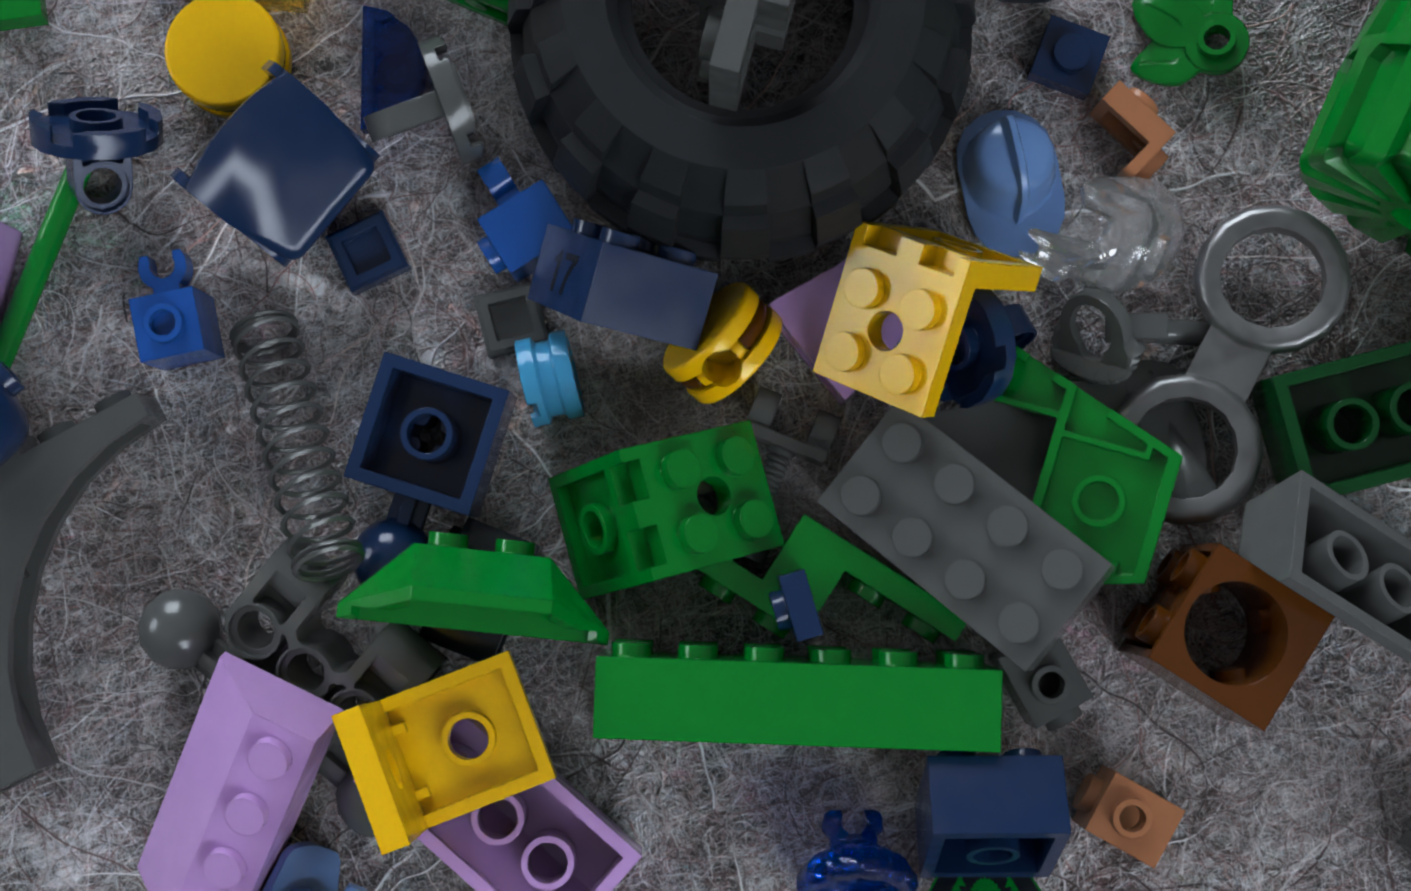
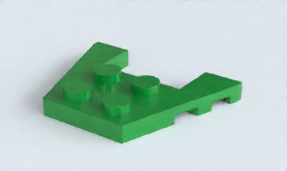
[993,346,1183,585]

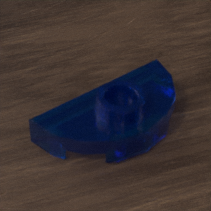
[360,6,428,135]

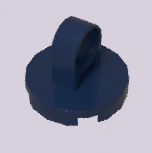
[29,97,164,215]
[940,289,1037,409]

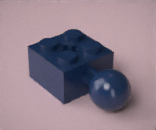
[343,351,517,584]

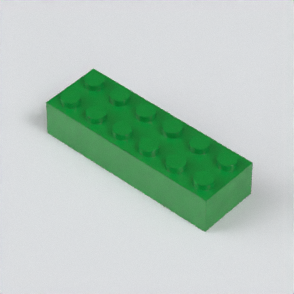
[593,638,1003,753]

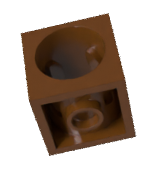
[1117,543,1335,731]

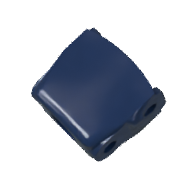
[170,60,380,267]

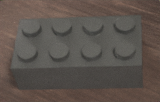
[817,406,1117,672]

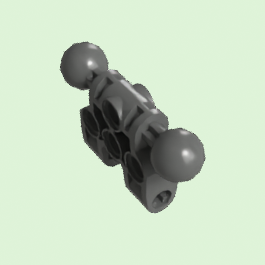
[138,533,448,837]

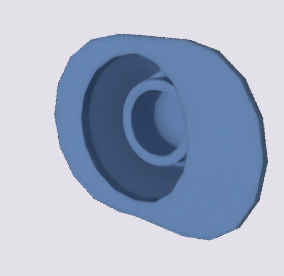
[956,110,1065,257]

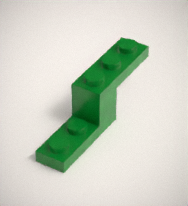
[698,514,966,644]

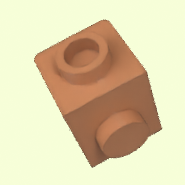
[1089,80,1176,190]

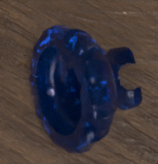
[796,809,918,891]

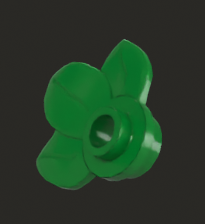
[1130,0,1249,87]

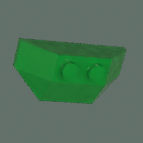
[336,531,609,645]

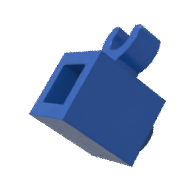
[477,157,572,283]
[128,249,225,371]

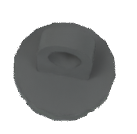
[363,35,486,165]

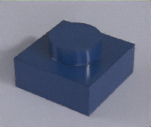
[1026,15,1110,101]
[768,569,823,642]

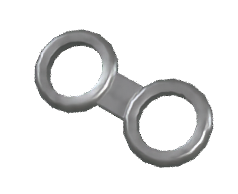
[1116,205,1352,526]

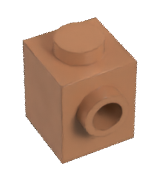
[1072,764,1185,869]

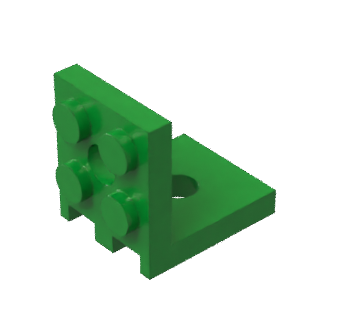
[548,420,785,600]

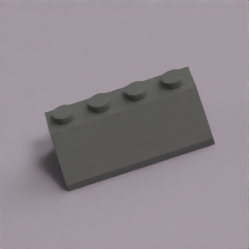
[1239,470,1411,664]

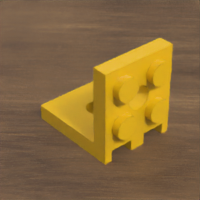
[812,221,1043,418]
[331,650,557,855]

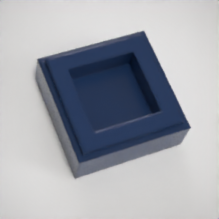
[325,210,412,296]

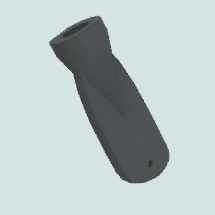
[1124,360,1218,499]

